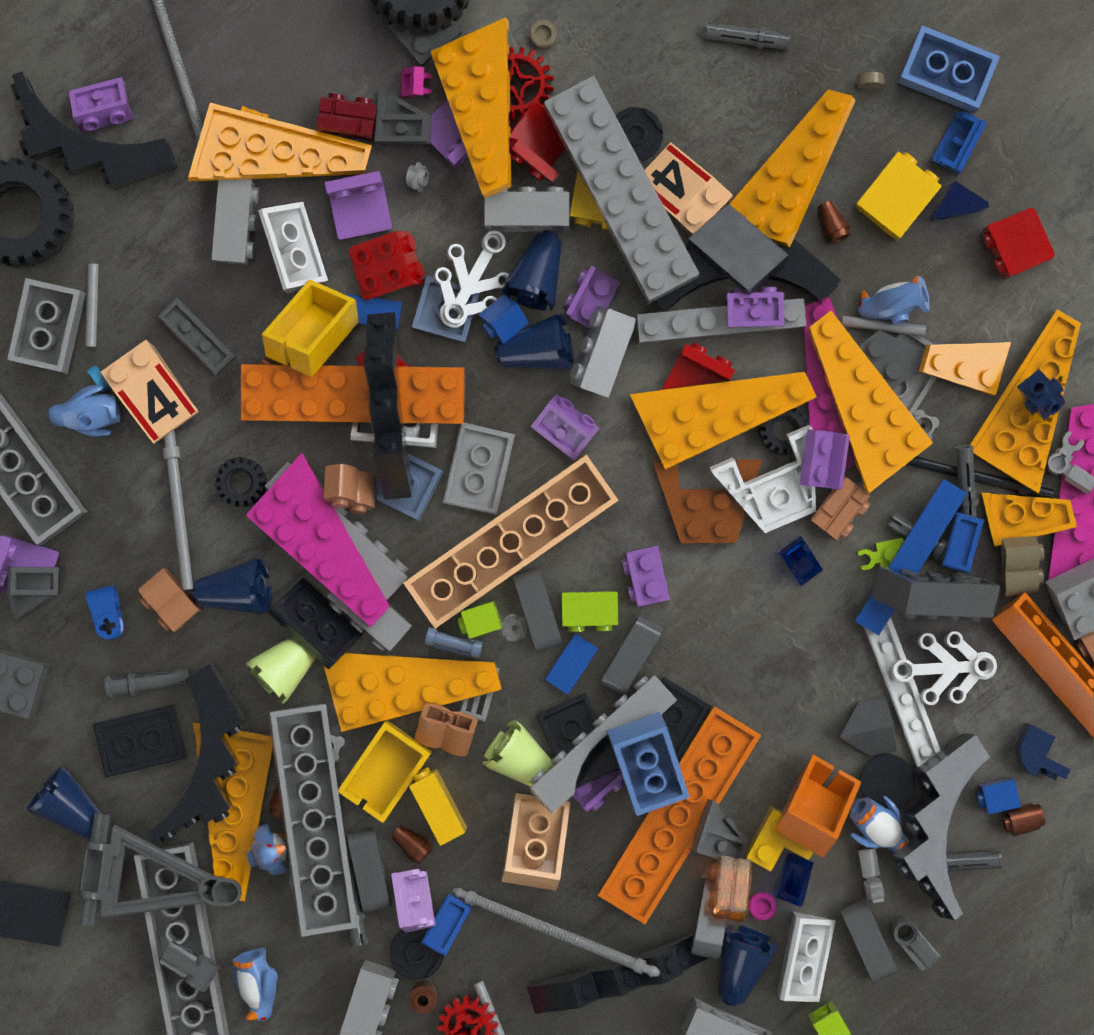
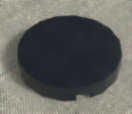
[616,107,663,162]
[859,754,915,808]
[390,928,444,980]

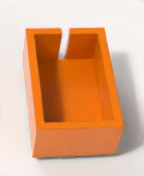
[774,754,861,858]

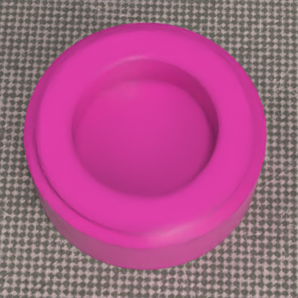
[748,891,776,920]

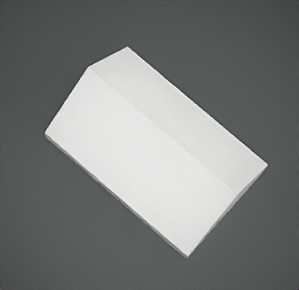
[258,202,328,294]
[351,422,438,448]
[777,911,835,1002]

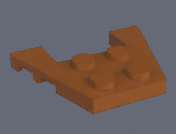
[653,459,762,543]

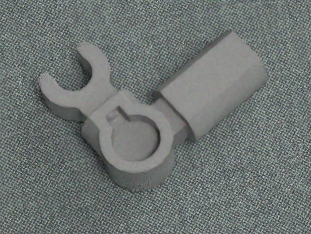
[1046,431,1094,495]
[857,847,885,904]

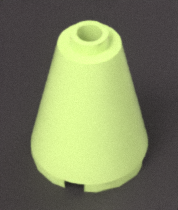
[245,636,316,705]
[483,720,554,787]

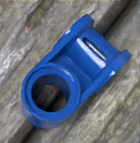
[86,585,124,639]

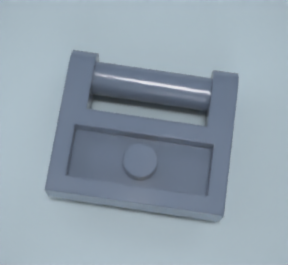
[425,627,483,660]

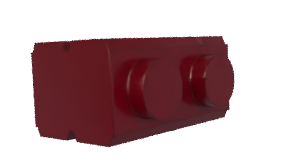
[316,93,377,141]

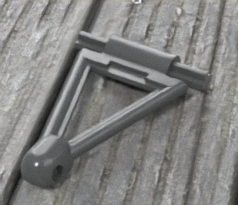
[78,813,242,927]

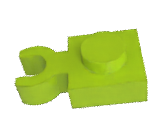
[857,537,904,570]

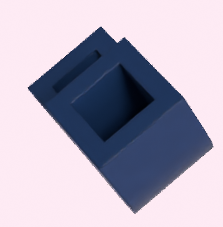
[1016,723,1071,781]

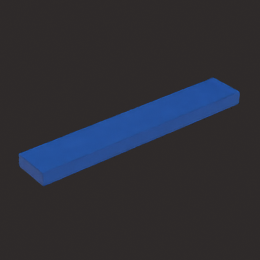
[855,479,968,636]

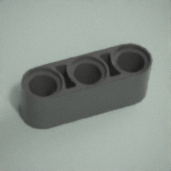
[513,567,563,652]
[599,615,664,697]
[347,828,392,912]
[691,877,732,960]
[839,899,898,983]

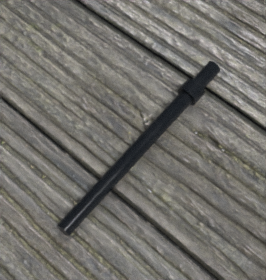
[906,456,1053,498]

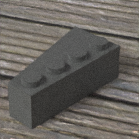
[872,566,1000,621]

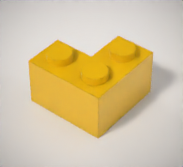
[745,806,813,871]

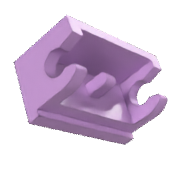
[391,869,436,933]

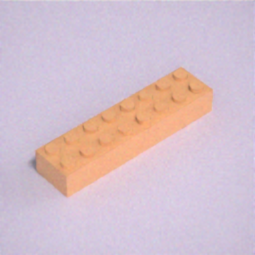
[403,455,619,628]

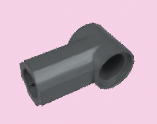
[889,916,940,971]
[159,940,220,992]

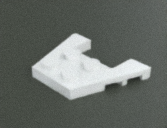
[710,425,816,533]

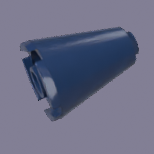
[501,230,562,311]
[494,314,574,370]
[191,559,272,614]
[27,766,102,840]
[718,925,778,1006]

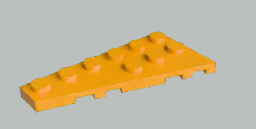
[430,17,511,198]
[730,89,855,248]
[188,103,372,181]
[970,309,1081,494]
[808,311,933,494]
[630,372,817,470]
[324,653,502,732]
[193,722,273,901]

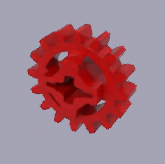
[437,995,499,1035]

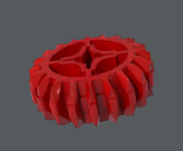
[508,46,554,122]

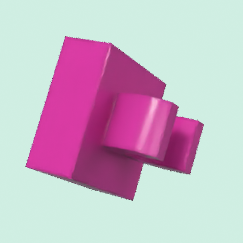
[400,66,432,98]

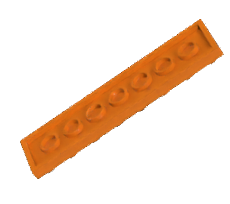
[241,364,465,424]
[598,706,761,924]

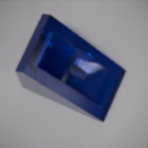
[930,181,989,222]
[775,535,823,586]
[772,852,814,907]

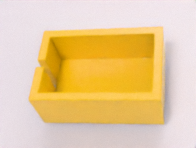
[262,279,359,377]
[338,720,432,823]

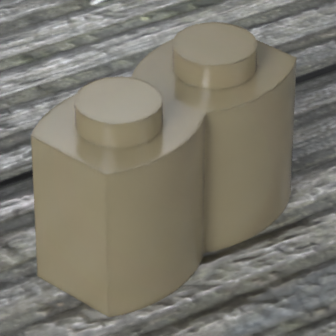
[1001,536,1044,596]

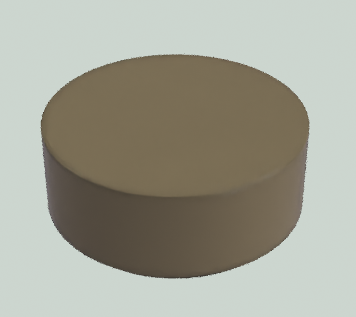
[529,20,557,49]
[857,72,885,90]

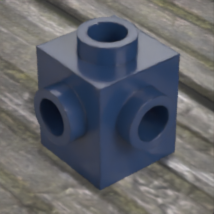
[1017,369,1066,420]

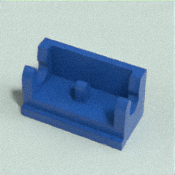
[931,111,987,175]

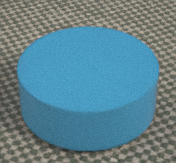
[87,365,111,393]

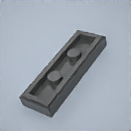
[157,297,236,376]

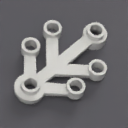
[433,231,509,328]
[891,631,997,705]

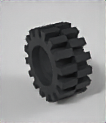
[759,407,810,455]
[214,457,267,507]

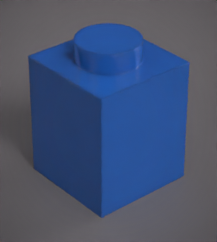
[478,294,529,344]
[976,777,1021,814]

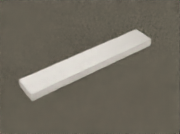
[864,617,940,768]

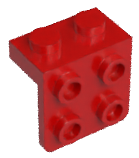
[509,102,565,182]
[982,208,1055,279]
[349,231,425,300]
[661,342,735,390]

